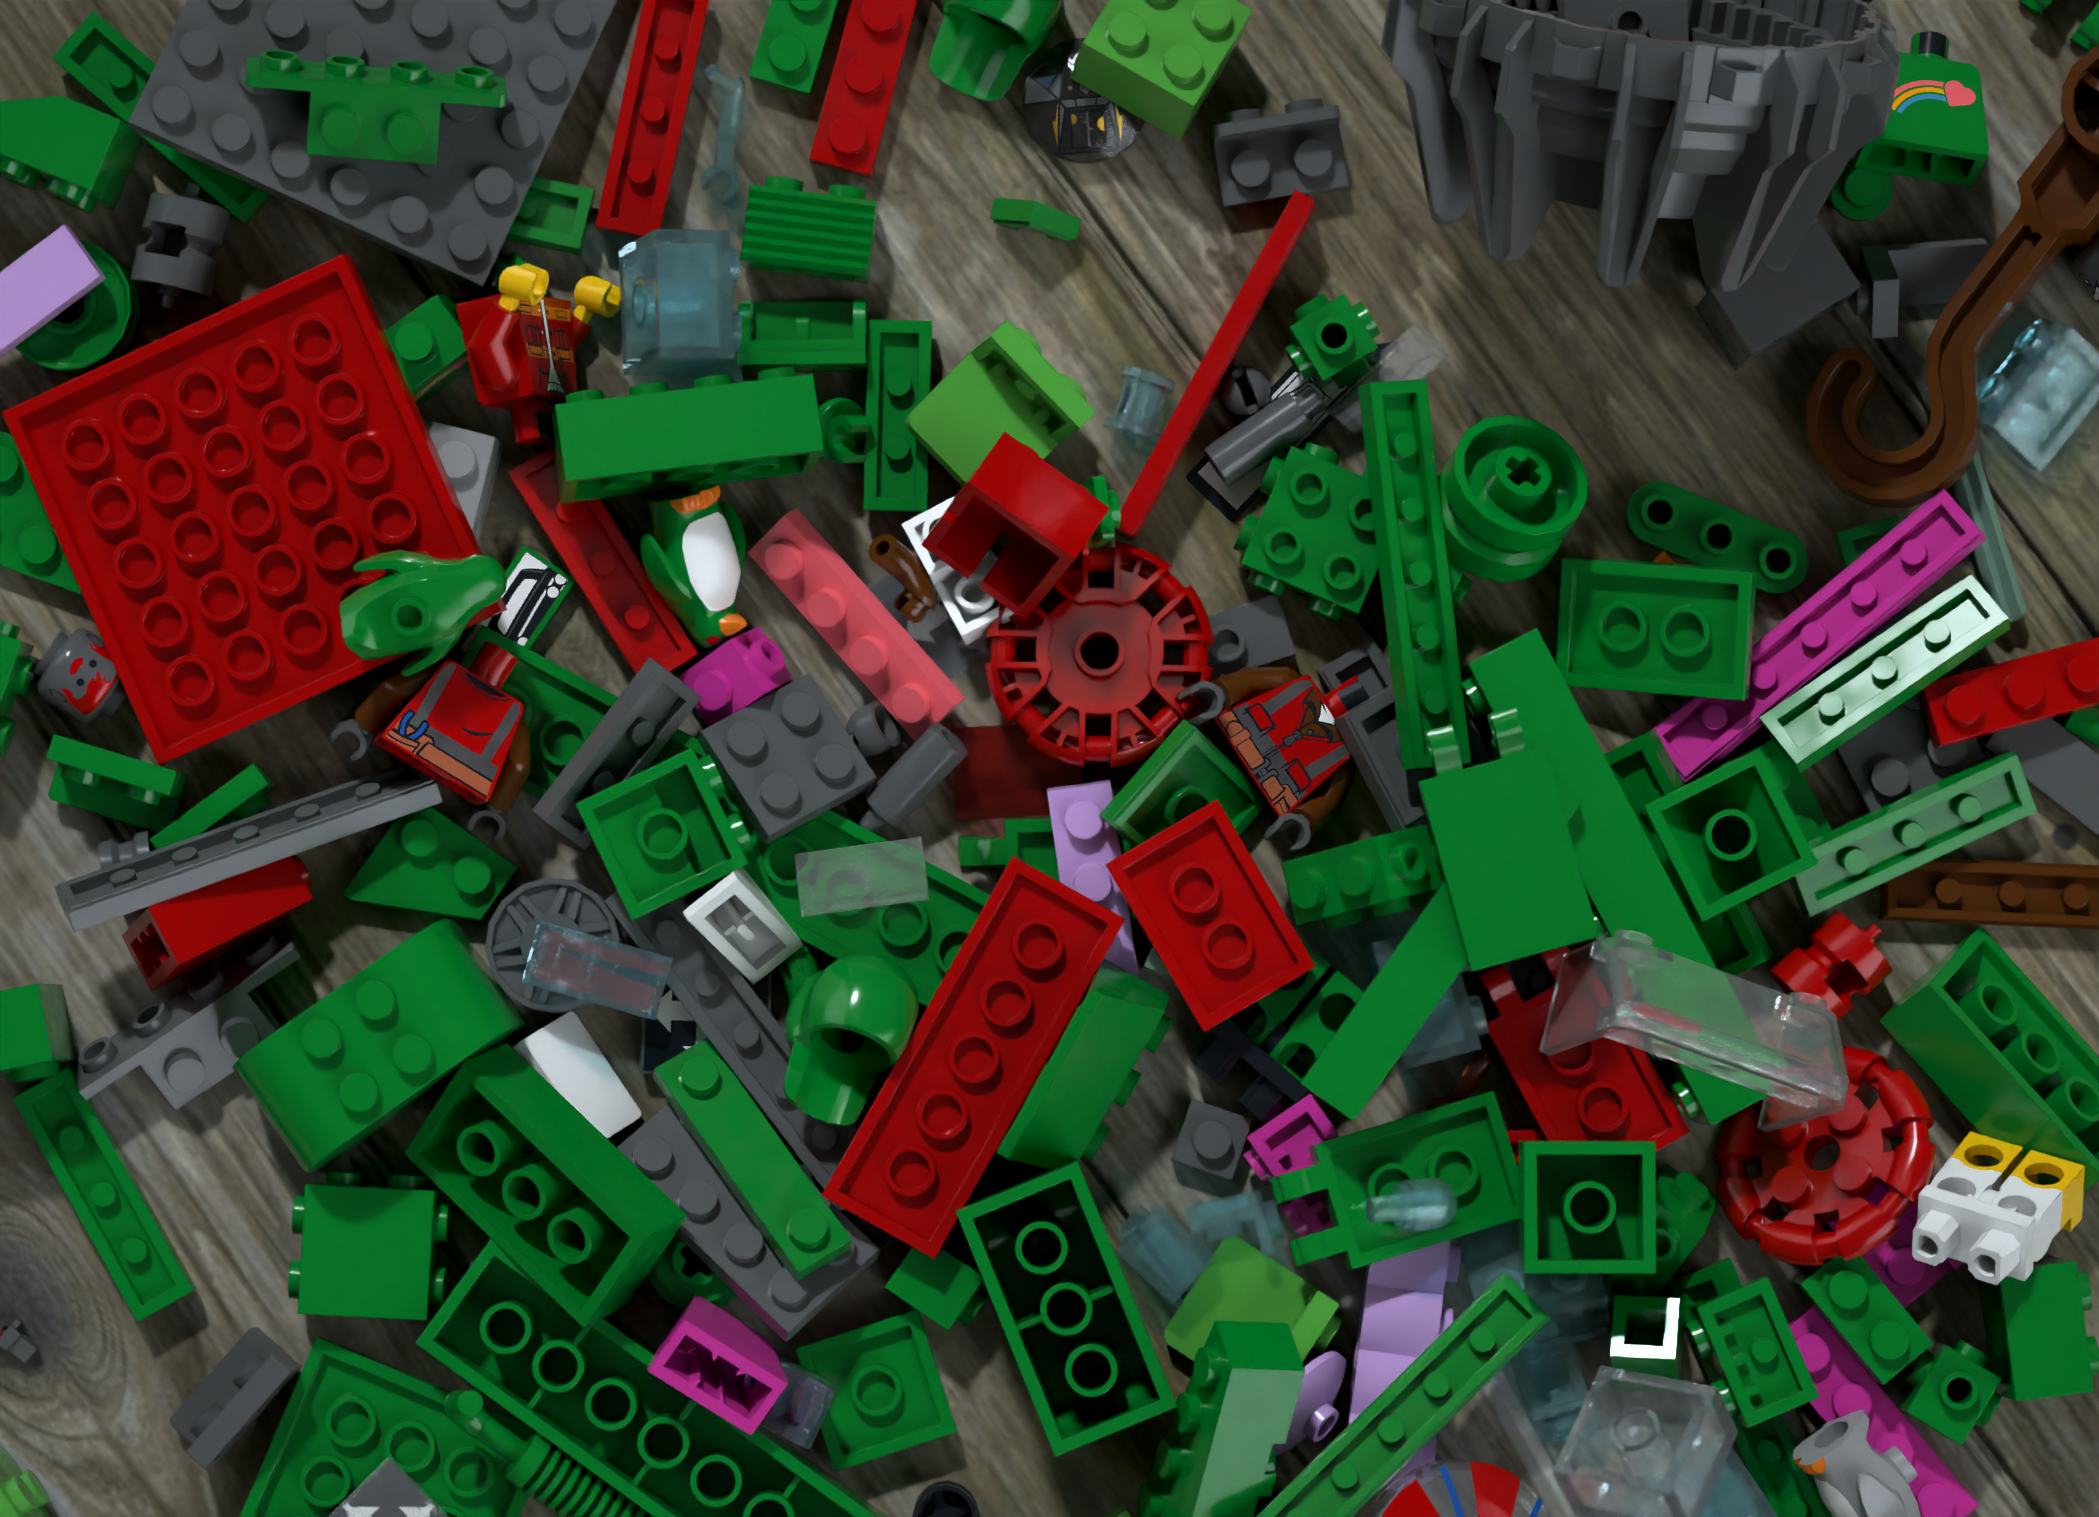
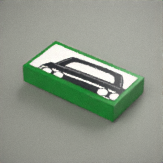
[453,545,576,657]

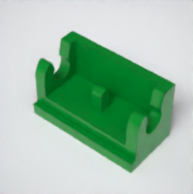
[738,300,868,373]

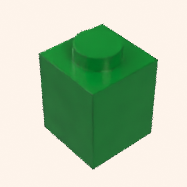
[885,1245,989,1331]
[1610,1295,1685,1387]

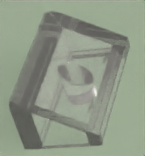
[1323,325,1449,439]
[794,837,930,918]

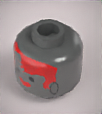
[33,629,127,723]

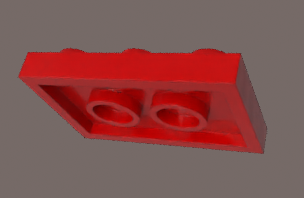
[1105,799,1316,1032]

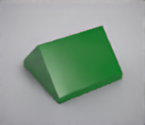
[1643,748,1819,922]

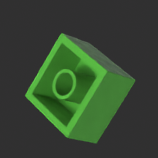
[1070,0,1253,141]

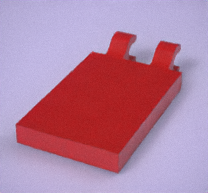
[1476,946,1690,1152]

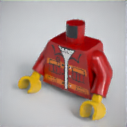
[456,263,624,445]

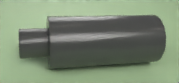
[1203,387,1327,487]
[857,722,968,835]

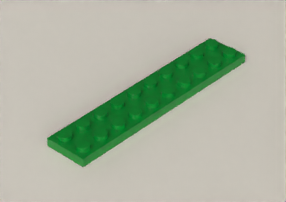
[460,624,990,1007]

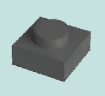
[1171,1099,1253,1180]

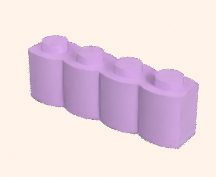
[1345,1239,1461,1486]

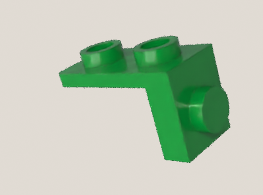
[1585,1163,1718,1307]

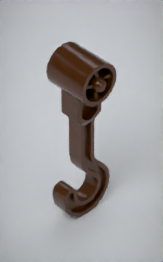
[1805,46,2099,508]

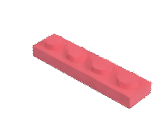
[748,507,966,742]

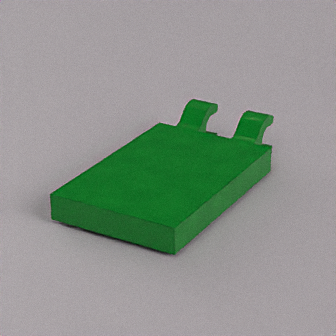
[1417,707,1599,972]
[1269,1091,1519,1271]

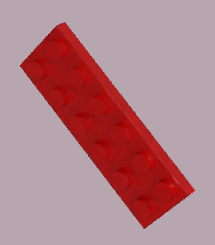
[821,856,1126,1259]

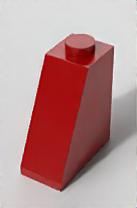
[122,855,313,992]

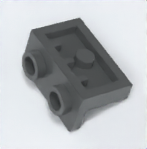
[1211,98,1349,210]
[170,1327,302,1469]

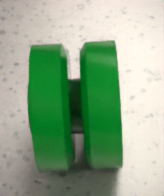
[1438,415,1587,582]

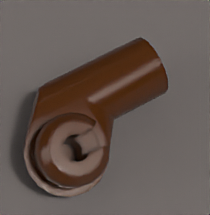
[869,534,938,623]

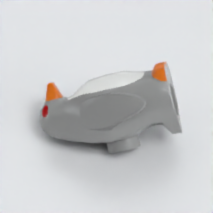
[1793,1409,1921,1517]

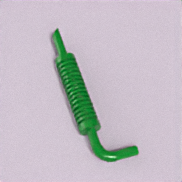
[444,1390,653,1517]

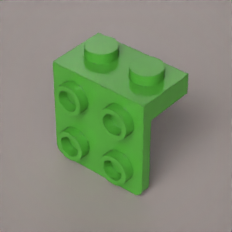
[905,320,1096,487]
[1164,1235,1342,1362]

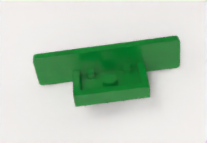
[245,49,507,165]

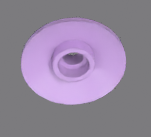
[1273,1351,1346,1457]

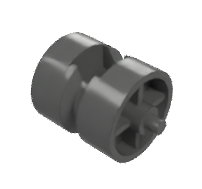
[130,183,230,310]

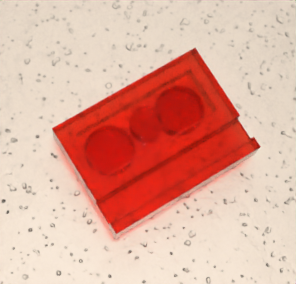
[951,724,1082,822]

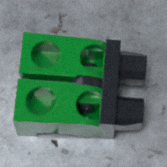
[1193,939,1364,1122]

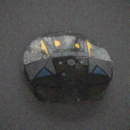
[1022,38,1145,164]

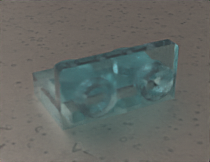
[1979,318,2099,472]

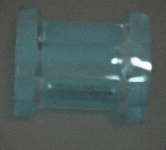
[1103,365,1176,445]

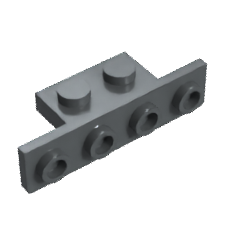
[72,924,301,1110]

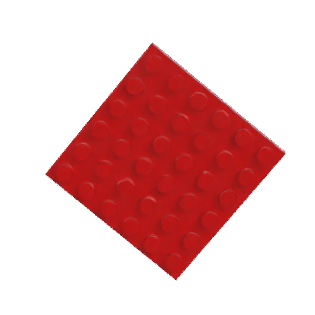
[2,254,507,765]

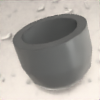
[1219,366,1271,419]
[846,700,901,756]

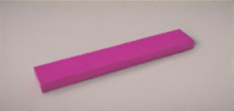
[1653,488,1987,784]

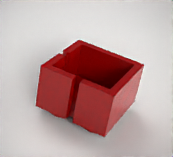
[921,432,1110,620]

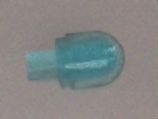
[1366,1178,1457,1232]

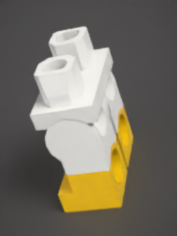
[1912,1131,2085,1285]

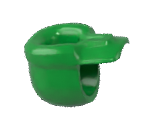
[929,0,1062,101]
[783,953,919,1126]

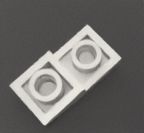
[901,495,1015,645]

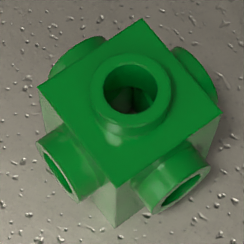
[1284,293,1380,390]
[1896,1339,2002,1446]

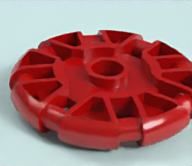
[984,541,1215,768]
[1713,1045,1936,1266]

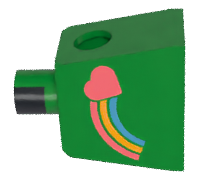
[1853,31,1989,187]
[384,294,470,407]

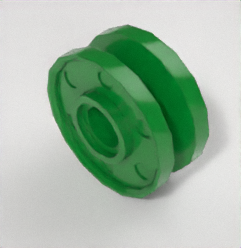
[15,240,143,377]

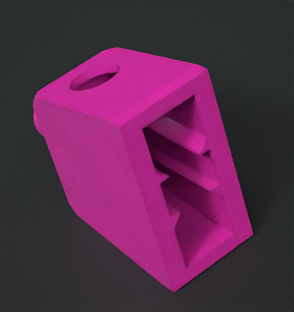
[648,1295,788,1436]

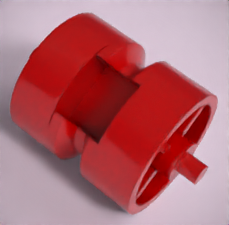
[1769,910,1893,1032]

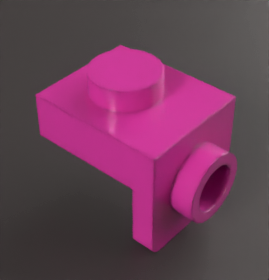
[677,627,792,727]

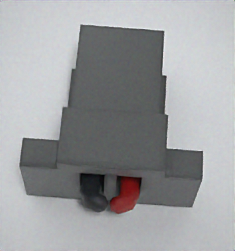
[0,1316,38,1363]

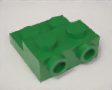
[575,747,754,920]

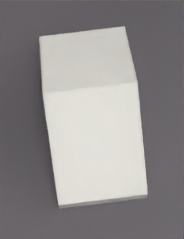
[683,867,803,985]

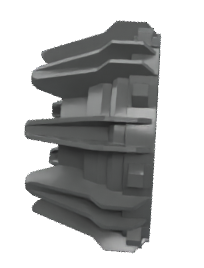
[1381,0,1901,292]

